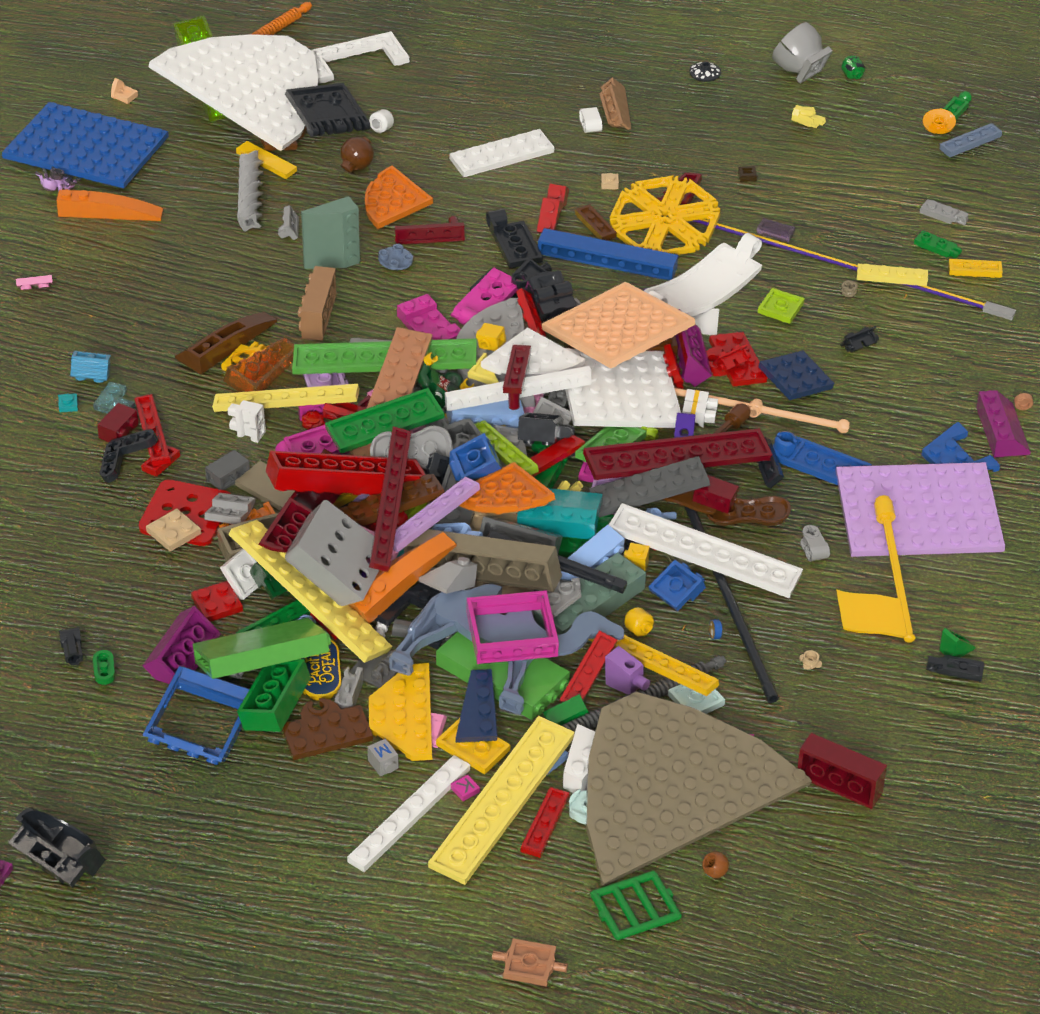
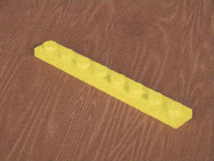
[212,384,360,412]

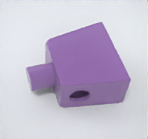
[605,646,650,695]

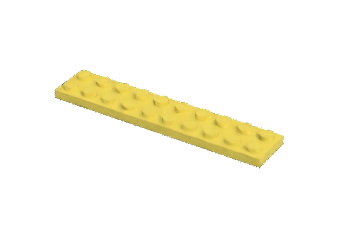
[228,520,392,663]
[428,716,574,885]

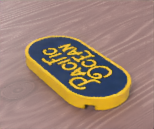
[301,640,341,701]

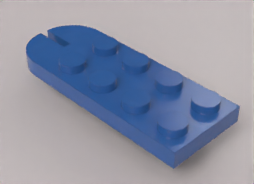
[773,431,872,485]

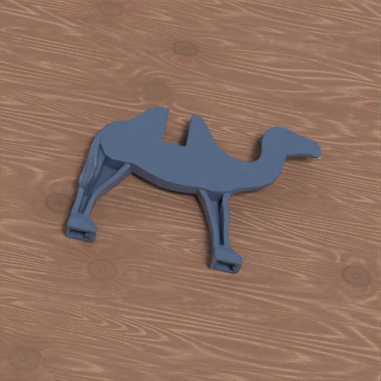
[389,584,624,715]

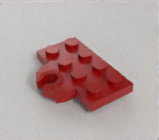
[706,332,768,387]

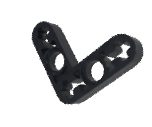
[100,429,158,483]

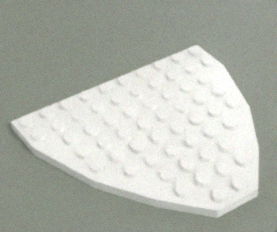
[148,34,318,151]

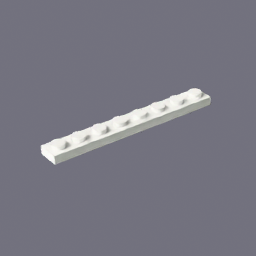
[445,366,591,411]
[347,755,470,872]

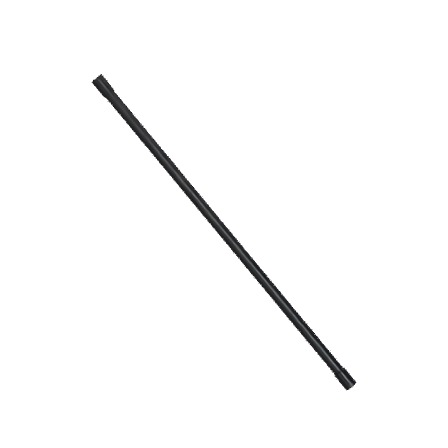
[684,506,779,703]

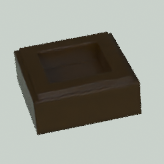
[738,166,757,182]

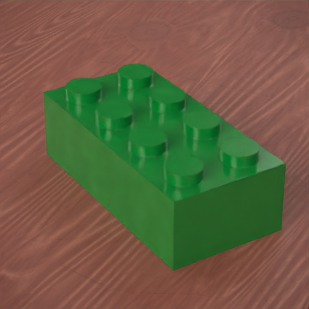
[237,659,311,732]

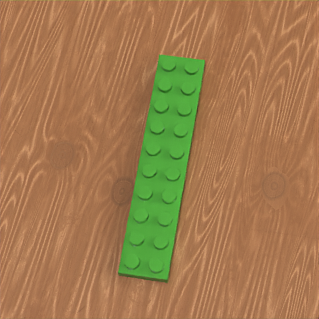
[292,339,477,374]

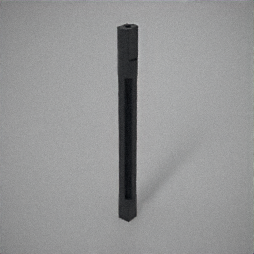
[488,530,627,594]

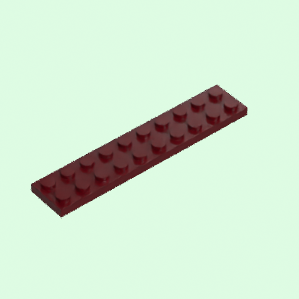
[583,428,773,480]

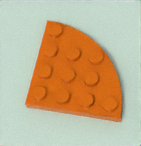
[365,165,433,229]
[459,462,555,515]

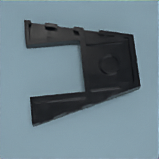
[375,583,446,650]

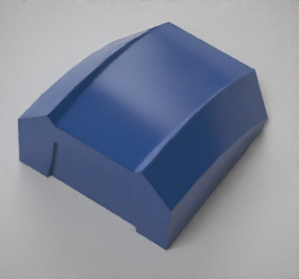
[449,433,502,481]

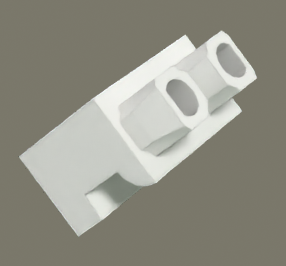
[228,400,266,443]

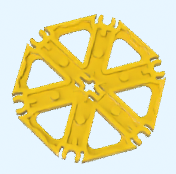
[610,175,720,255]

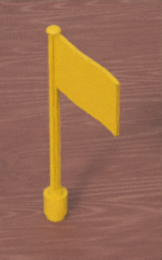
[836,495,916,643]

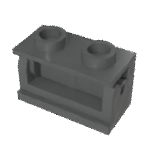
[205,450,250,490]

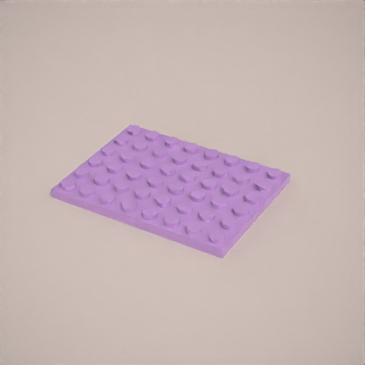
[836,462,1005,557]

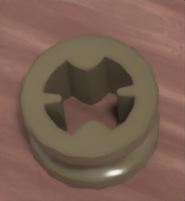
[841,280,858,297]

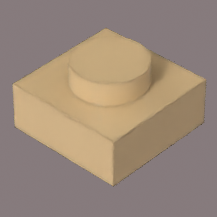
[601,173,619,189]

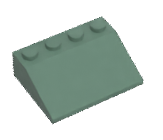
[301,196,360,269]

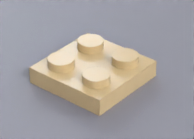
[146,509,201,552]

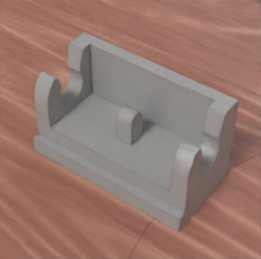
[335,667,363,709]

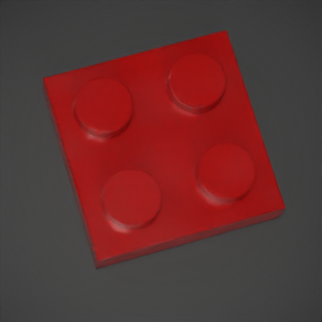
[191,580,243,622]

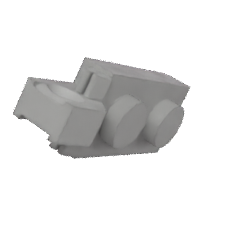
[920,199,969,226]

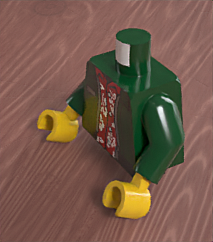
[417,352,474,409]

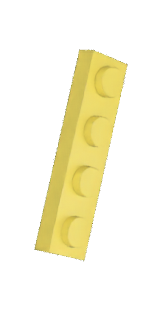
[857,263,928,286]

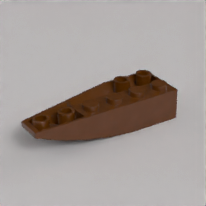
[175,312,277,374]

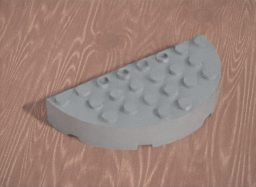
[456,298,535,407]

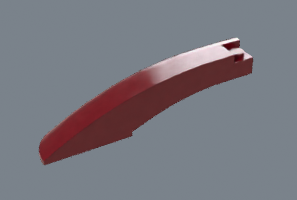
[258,448,340,552]

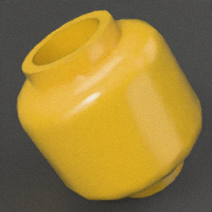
[624,607,654,637]

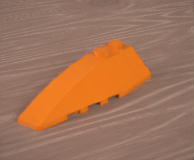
[56,189,163,221]
[349,532,457,624]

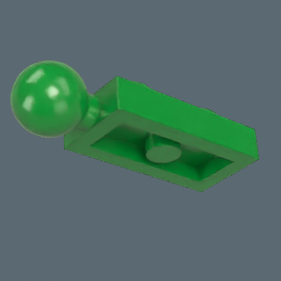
[943,91,972,120]

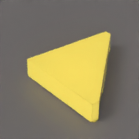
[468,353,499,384]

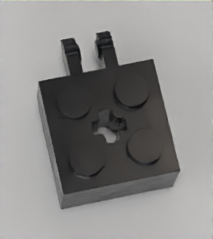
[518,412,575,445]

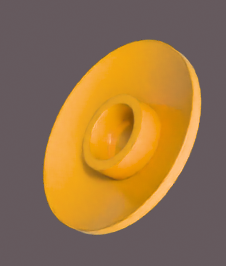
[923,109,956,134]

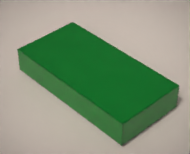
[543,694,589,726]

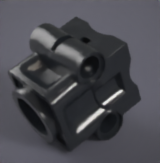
[525,270,577,323]

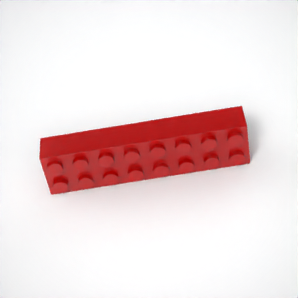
[266,450,426,495]

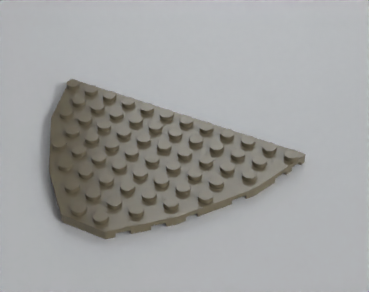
[586,692,812,887]

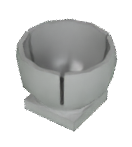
[772,22,833,84]

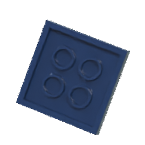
[758,350,834,400]

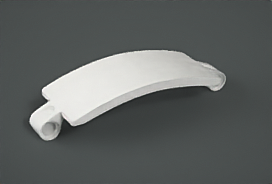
[644,233,762,317]

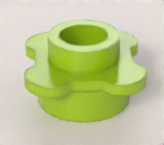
[641,426,659,441]

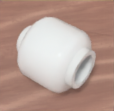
[369,109,394,133]

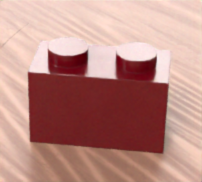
[97,403,139,442]
[692,475,739,514]

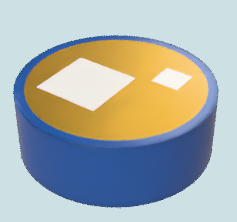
[709,619,722,640]

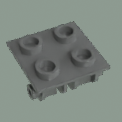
[349,650,397,688]

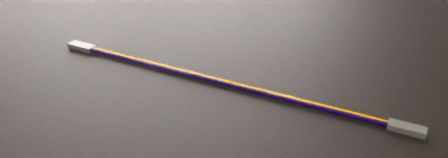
[667,216,1016,320]

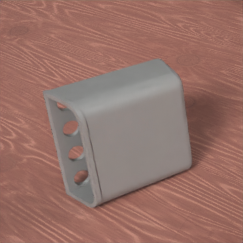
[285,500,379,606]

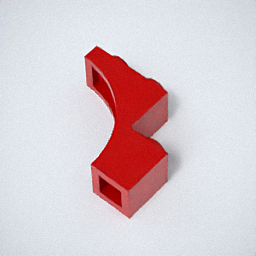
[537,184,569,233]

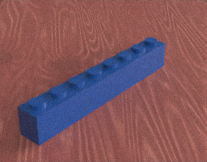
[538,228,678,281]

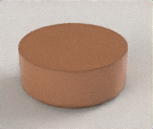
[1014,393,1033,410]

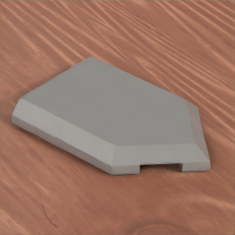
[533,578,581,618]

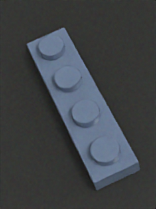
[939,123,1002,157]

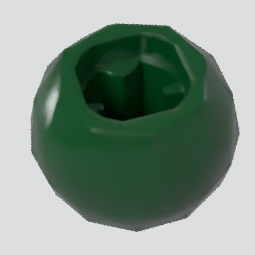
[443,370,463,389]

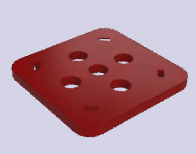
[139,480,231,546]

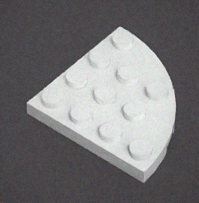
[481,327,585,377]

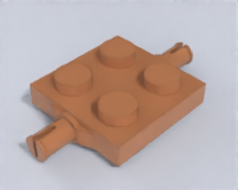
[492,938,568,986]

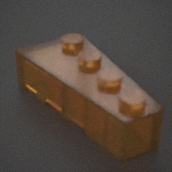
[223,337,294,392]

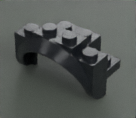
[8,807,106,887]

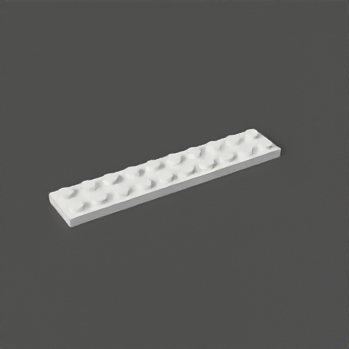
[609,503,803,598]

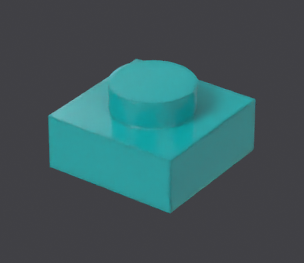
[58,393,78,412]

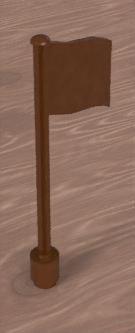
[661,404,751,515]

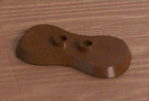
[706,496,791,526]

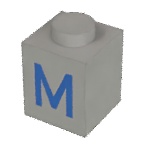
[367,739,398,776]

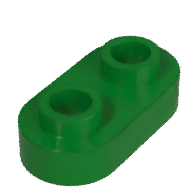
[93,650,115,685]

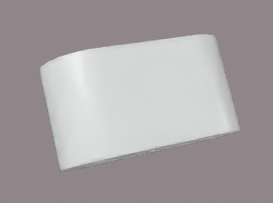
[579,107,602,133]

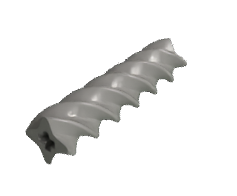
[237,150,264,231]

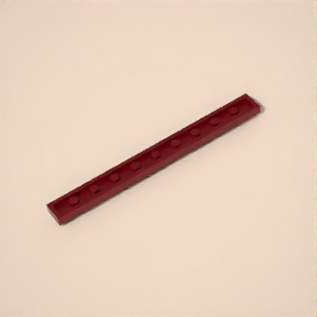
[369,426,411,572]

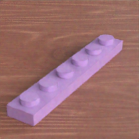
[393,477,480,552]

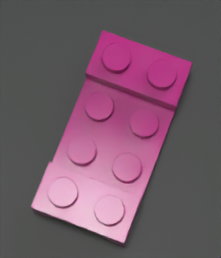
[397,294,461,340]

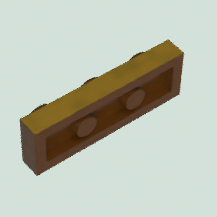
[575,204,617,241]

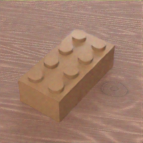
[298,266,337,341]

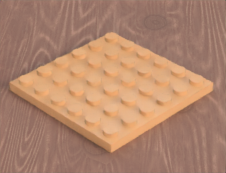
[542,282,695,368]

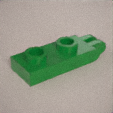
[914,231,962,258]

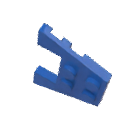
[922,422,1000,472]

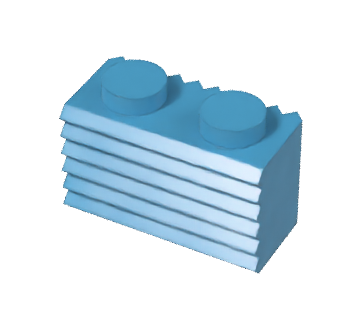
[70,351,111,383]

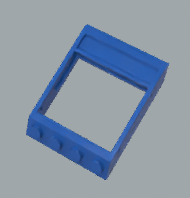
[143,666,250,765]

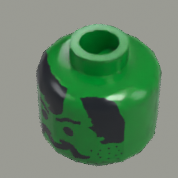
[841,56,865,79]

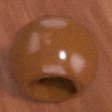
[702,851,729,879]

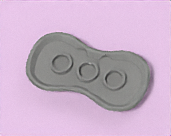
[370,426,453,469]

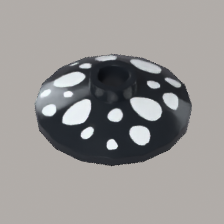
[689,62,721,82]

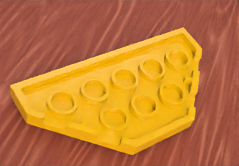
[369,663,433,761]

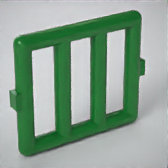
[590,871,682,940]

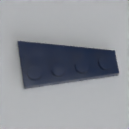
[456,669,497,743]

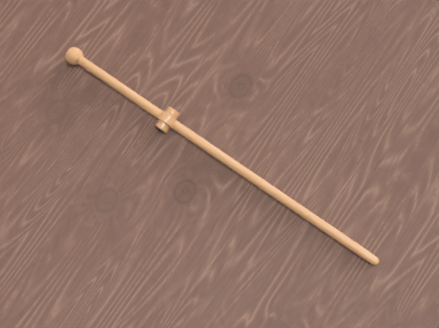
[674,388,850,433]

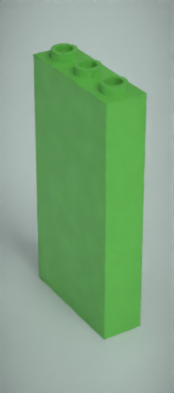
[193,618,331,679]
[436,632,570,720]

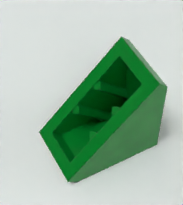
[939,628,976,657]

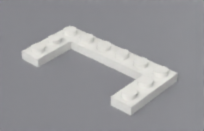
[311,32,409,83]

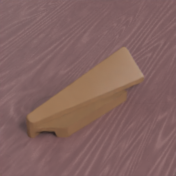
[599,77,631,130]

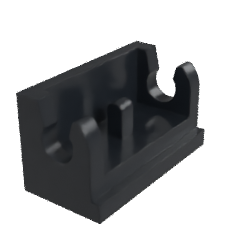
[425,452,449,486]

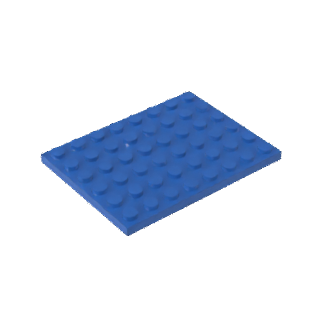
[2,102,168,188]

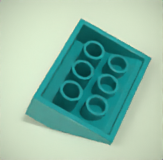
[517,488,603,539]

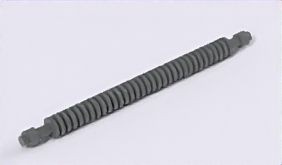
[562,656,726,734]

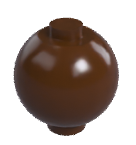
[340,136,374,173]

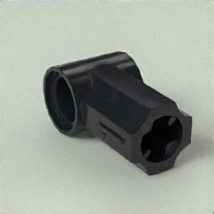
[59,627,83,666]

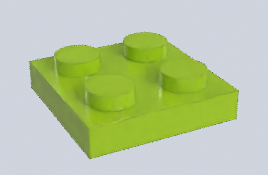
[758,288,805,324]

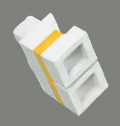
[682,389,718,428]

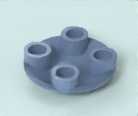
[378,244,413,270]

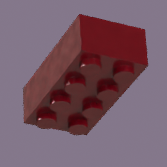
[798,733,887,809]

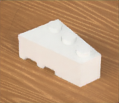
[563,724,595,793]

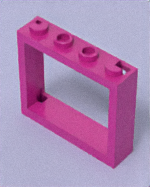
[466,590,559,664]

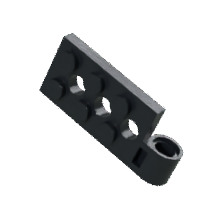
[486,209,543,269]

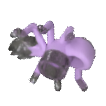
[35,166,81,192]

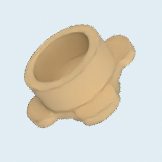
[799,650,822,670]

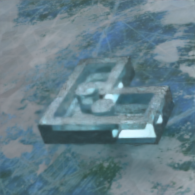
[93,382,135,413]

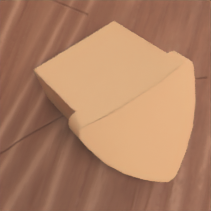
[111,78,138,104]

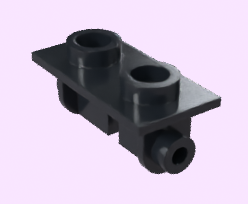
[840,326,879,353]

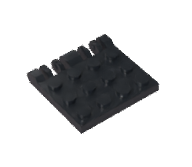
[285,83,371,137]

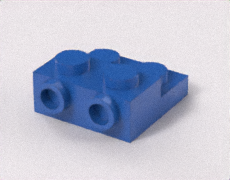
[648,560,706,612]

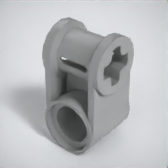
[800,525,830,562]

